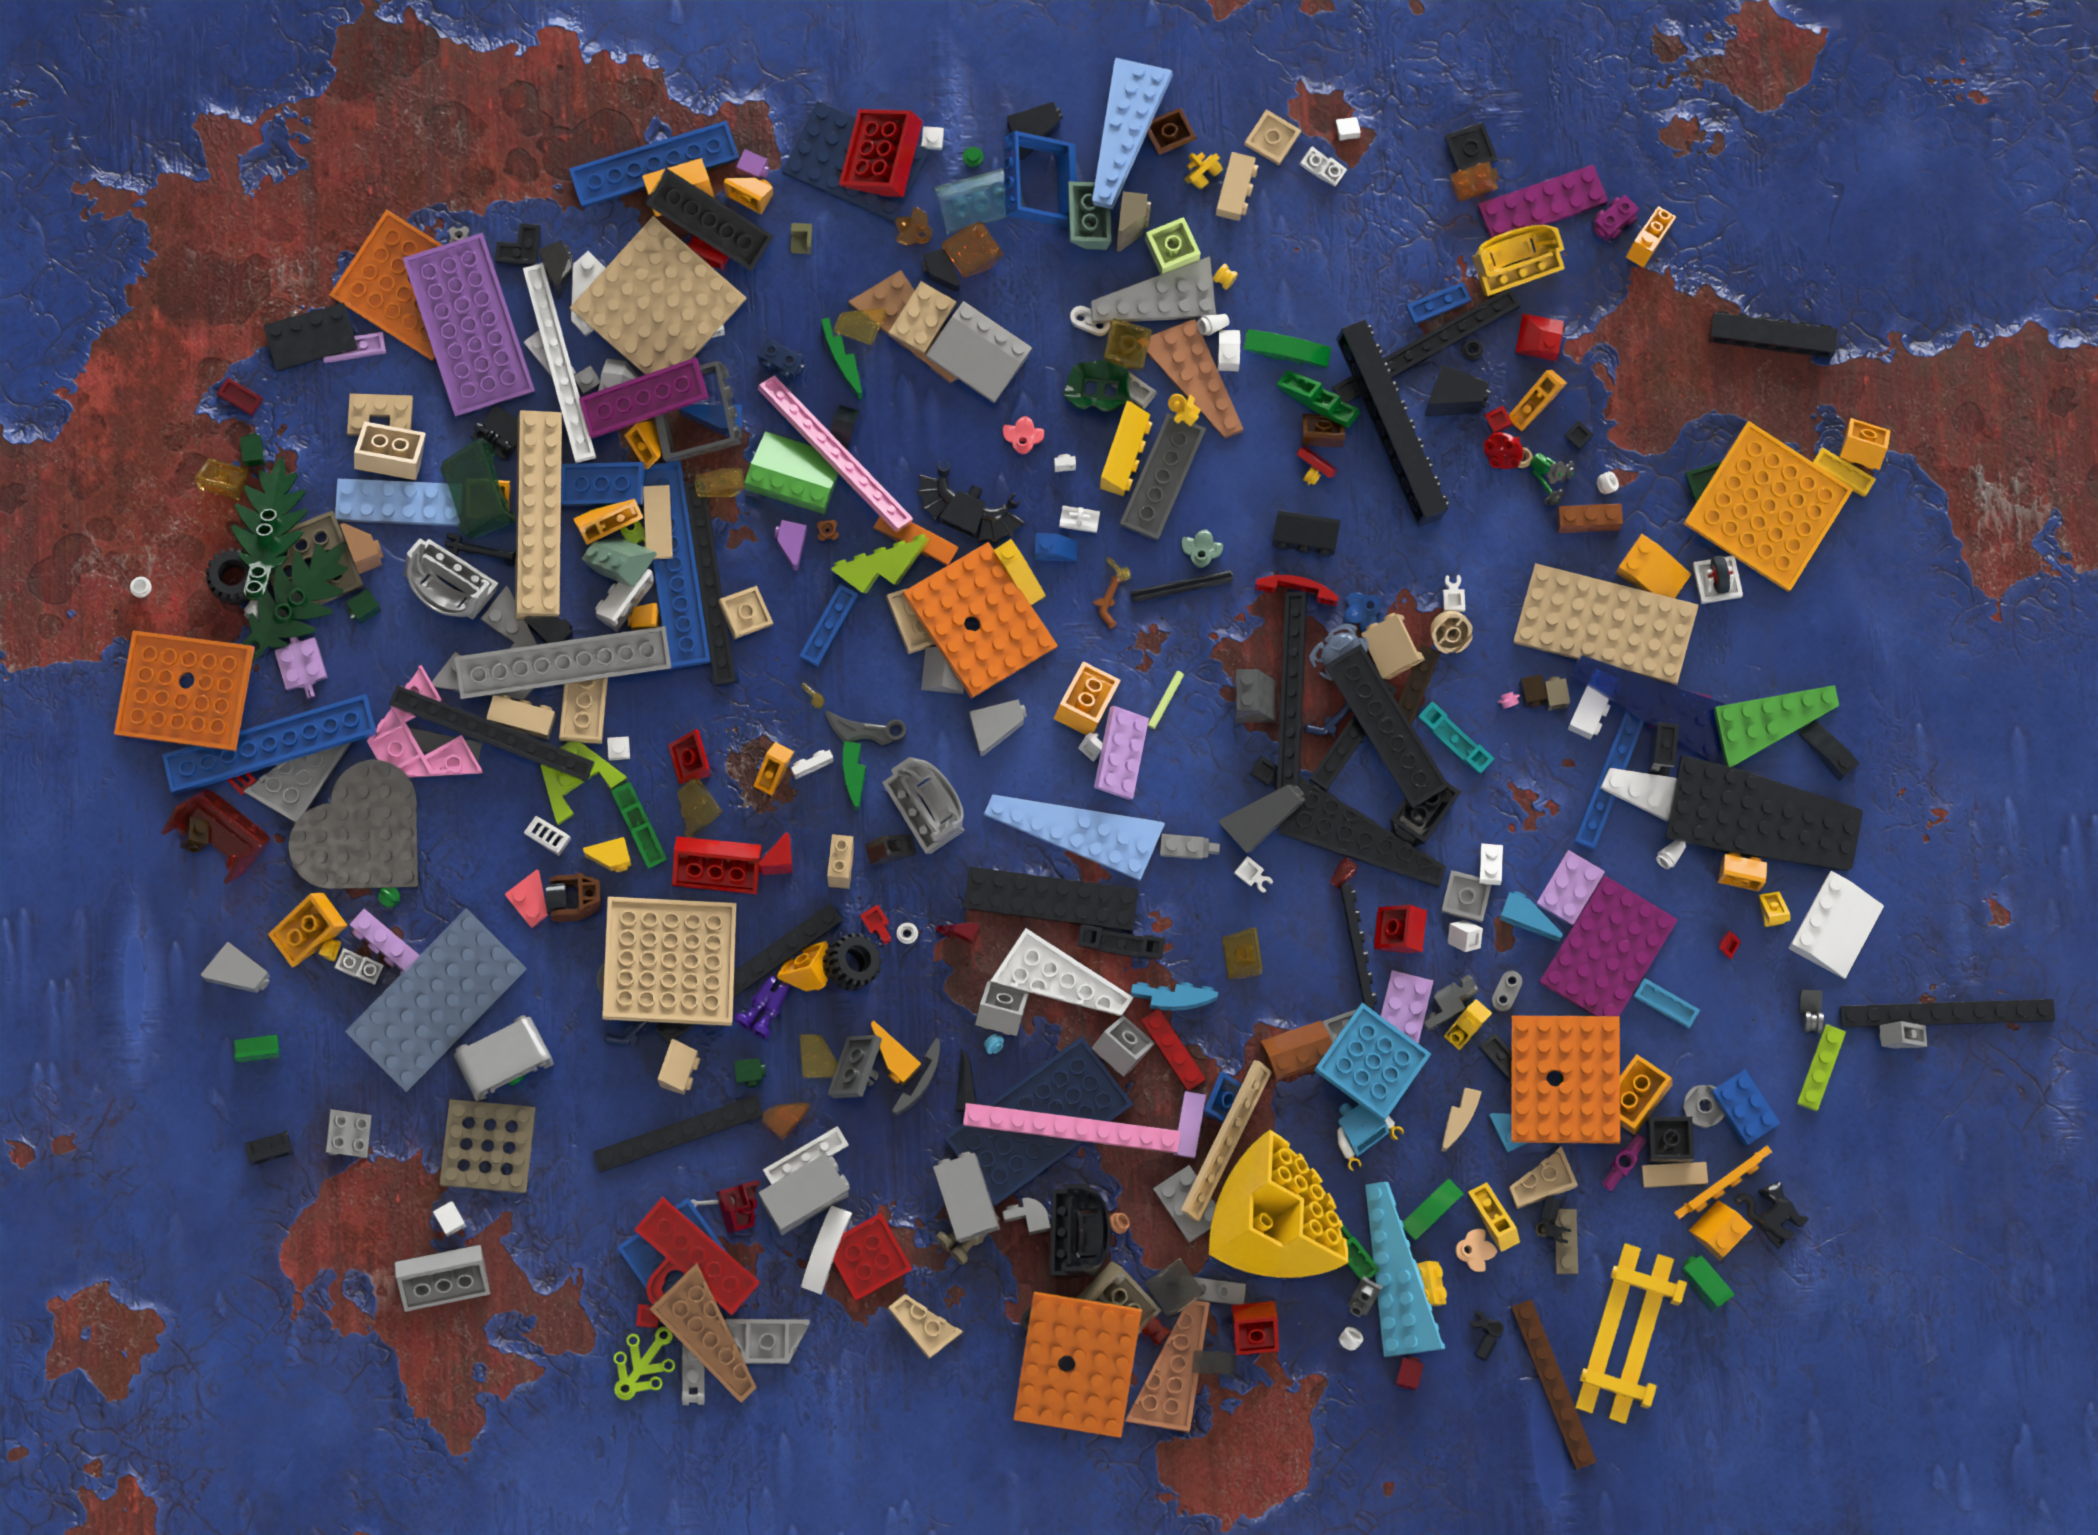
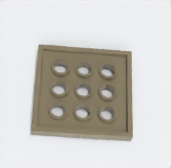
[269,510,364,605]
[440,1099,536,1194]

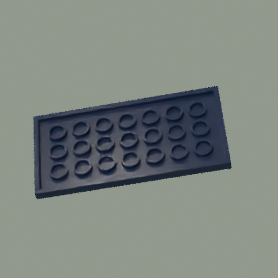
[944,1036,1133,1207]

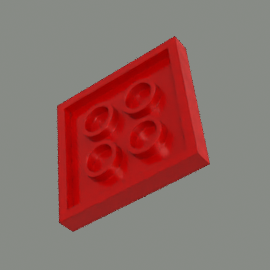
[833,1213,913,1302]

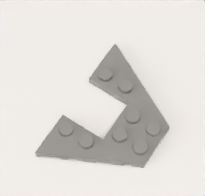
[432,586,537,701]

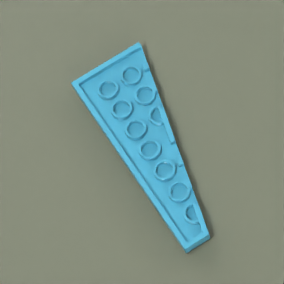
[1365,1182,1445,1357]

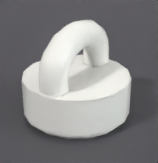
[1597,471,1619,494]
[1339,1327,1363,1350]

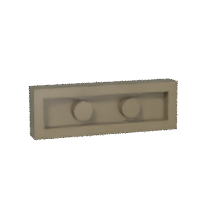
[1554,1209,1578,1275]

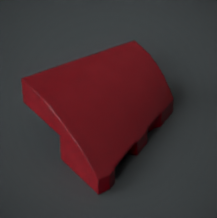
[935,922,980,944]
[716,1179,760,1233]

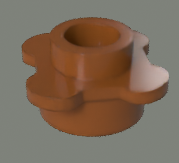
[817,520,838,541]

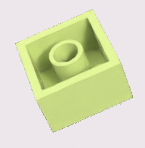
[1145,217,1201,274]

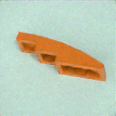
[873,516,959,566]

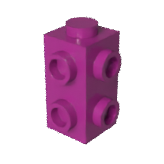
[1593,195,1639,242]

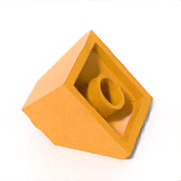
[724,178,773,215]

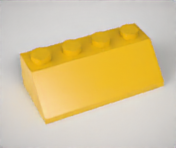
[1100,401,1153,497]

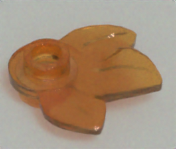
[895,207,932,245]

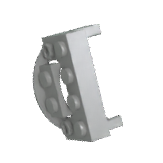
[403,539,498,620]
[882,757,965,854]

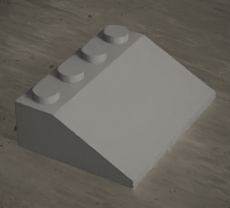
[926,301,1032,403]

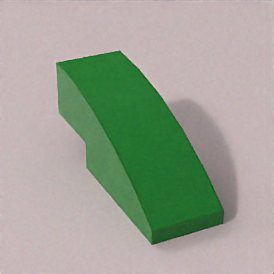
[843,741,866,811]
[1402,1178,1464,1240]

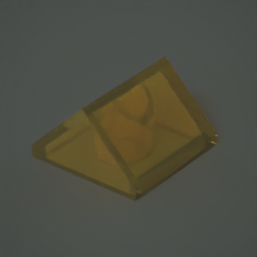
[1103,318,1152,370]
[195,458,249,500]
[1222,927,1263,979]

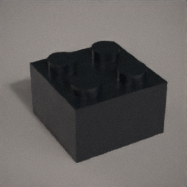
[1646,1116,1694,1164]

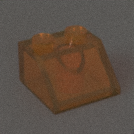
[941,221,1004,278]

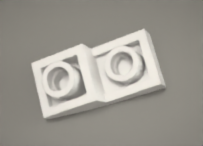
[1299,147,1347,186]
[334,948,384,985]

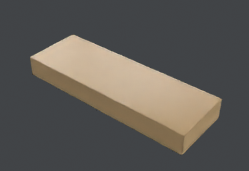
[1641,1162,1708,1188]

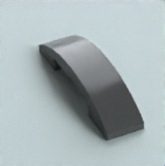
[892,1038,940,1116]

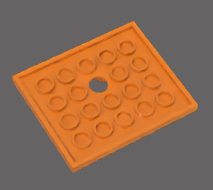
[329,209,443,362]
[902,542,1058,699]
[114,630,255,751]
[1511,1016,1620,1144]
[1014,1292,1142,1438]

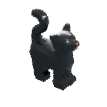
[1735,1181,1809,1249]

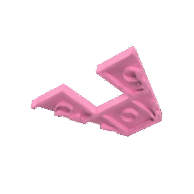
[367,665,483,777]

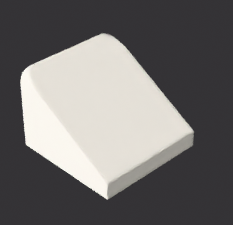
[1336,117,1360,140]

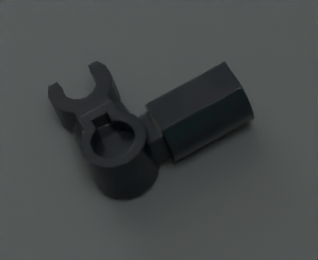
[1535,1197,1571,1244]
[1469,1311,1504,1362]

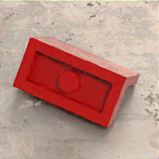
[686,235,729,271]

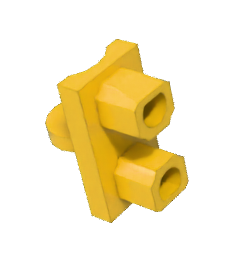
[1184,152,1223,189]
[1168,394,1201,427]

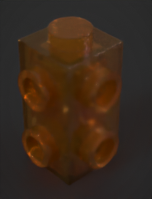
[1450,161,1499,202]

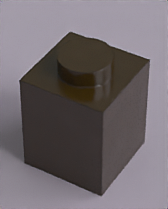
[1519,674,1547,709]

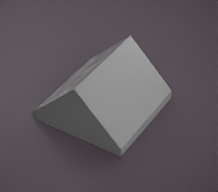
[921,647,964,694]

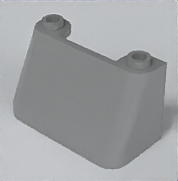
[453,1015,554,1102]

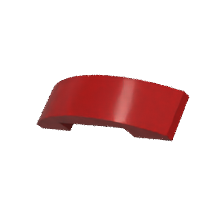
[1255,575,1339,607]

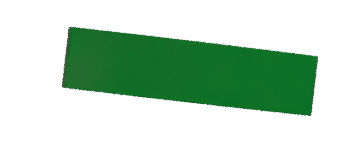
[821,318,862,399]
[1243,329,1331,368]
[1276,370,1360,428]
[610,781,667,868]
[1339,1219,1380,1281]

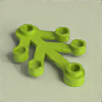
[614,1327,675,1400]

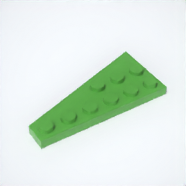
[1713,685,1839,767]

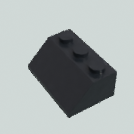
[1272,510,1340,557]

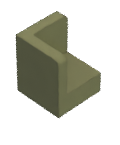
[791,223,813,254]

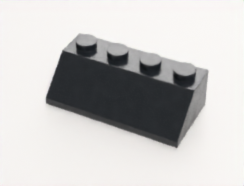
[263,303,358,372]

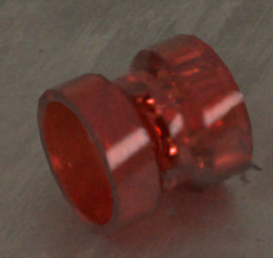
[1141,1316,1171,1347]

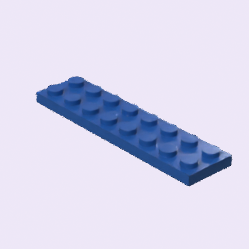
[569,120,739,208]

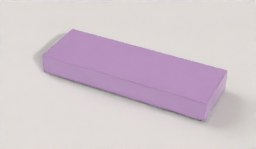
[323,332,386,363]
[1174,1091,1206,1159]

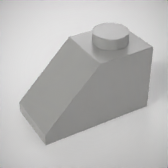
[1879,1021,1927,1048]

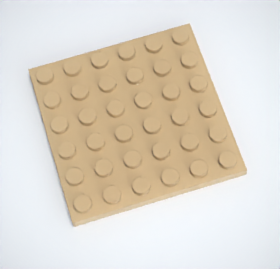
[570,216,747,375]
[602,897,736,1026]

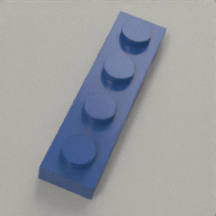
[799,584,858,667]

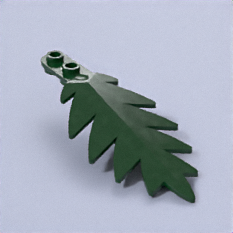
[231,457,307,600]
[242,541,348,664]

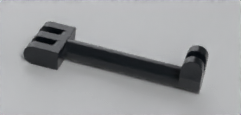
[444,533,516,566]

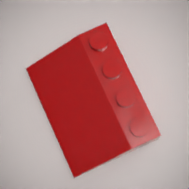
[839,109,923,197]

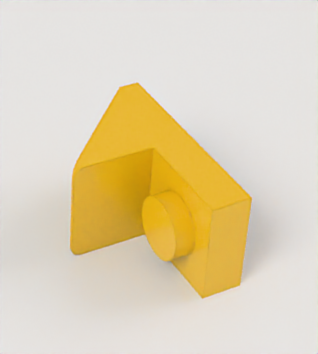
[1759,891,1790,927]

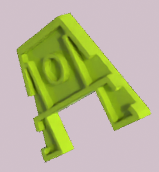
[540,742,627,825]

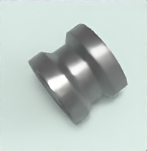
[1803,1011,1823,1034]

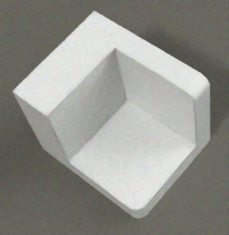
[1448,920,1483,952]
[433,1202,466,1237]

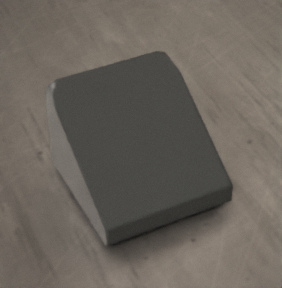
[1799,990,1823,1014]

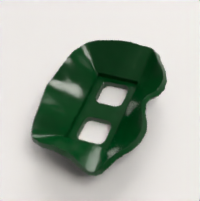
[1064,360,1130,412]

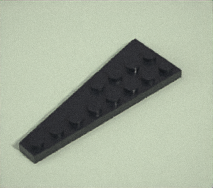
[1278,775,1446,888]

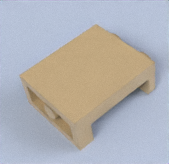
[1361,613,1425,680]

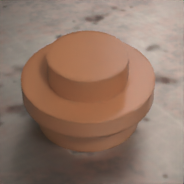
[1109,1213,1130,1234]

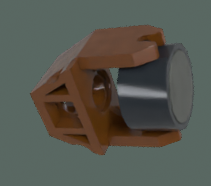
[546,873,601,922]

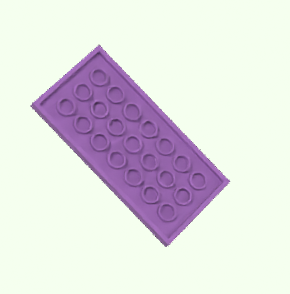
[403,233,535,417]

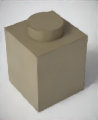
[1544,677,1570,711]

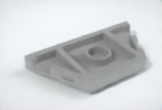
[726,1319,810,1364]

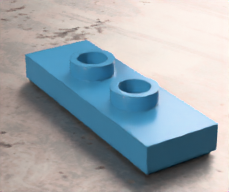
[1633,978,1700,1029]

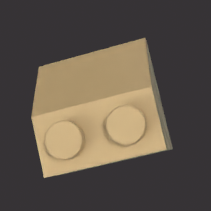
[658,1039,701,1095]

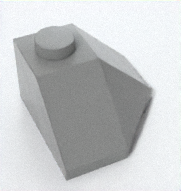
[598,359,638,391]

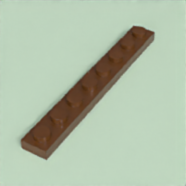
[1511,1299,1597,1470]

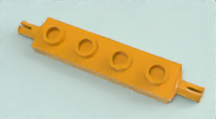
[1674,1145,1772,1220]

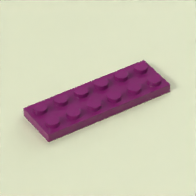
[1478,165,1608,239]
[579,358,709,439]

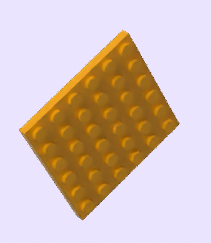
[1683,421,1853,592]

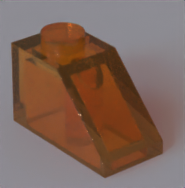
[762,1102,810,1141]

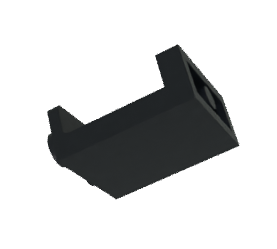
[1648,722,1679,777]

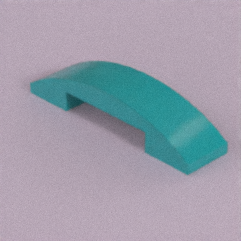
[1418,701,1495,774]

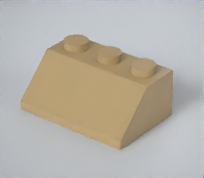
[354,422,426,480]

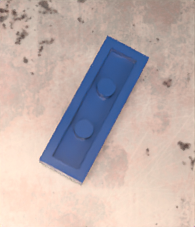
[1406,282,1472,325]

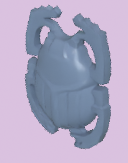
[1309,624,1368,681]

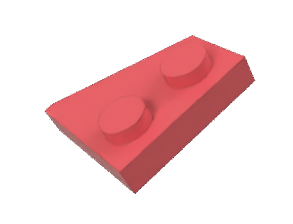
[505,869,548,928]

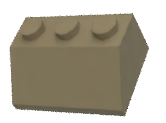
[1116,192,1151,252]

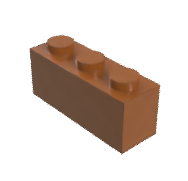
[1556,504,1623,533]

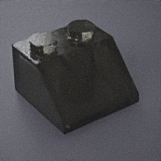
[538,240,574,299]

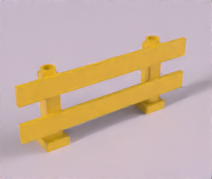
[1575,1243,1687,1424]

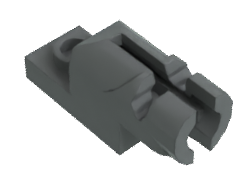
[1423,974,1479,1033]

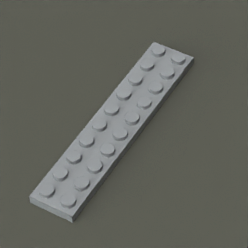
[455,626,671,699]

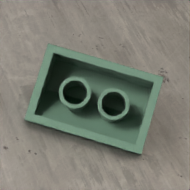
[1068,181,1111,250]
[582,537,657,588]

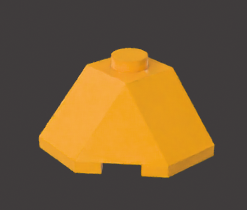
[777,941,828,991]

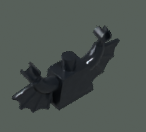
[917,462,1025,542]

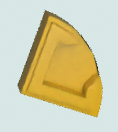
[318,939,341,962]

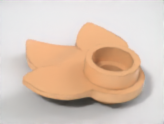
[1455,1229,1497,1272]

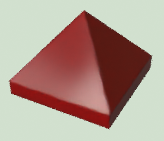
[1719,931,1741,959]

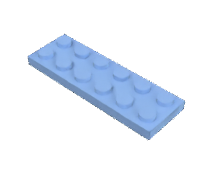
[335,479,464,527]

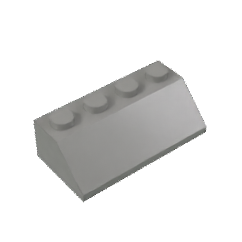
[395,1245,490,1312]

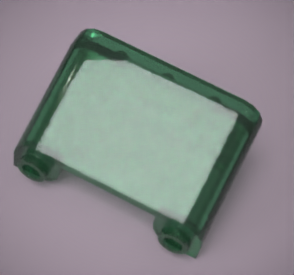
[440,438,516,539]

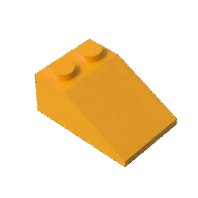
[1616,534,1691,599]
[1054,662,1121,735]
[268,893,348,967]

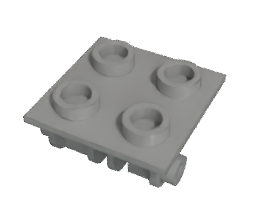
[326,1109,372,1158]

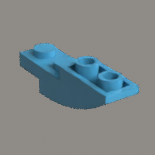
[1130,982,1218,1011]

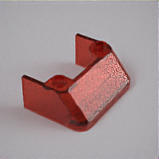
[161,790,270,884]

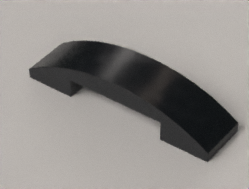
[1077,924,1165,960]

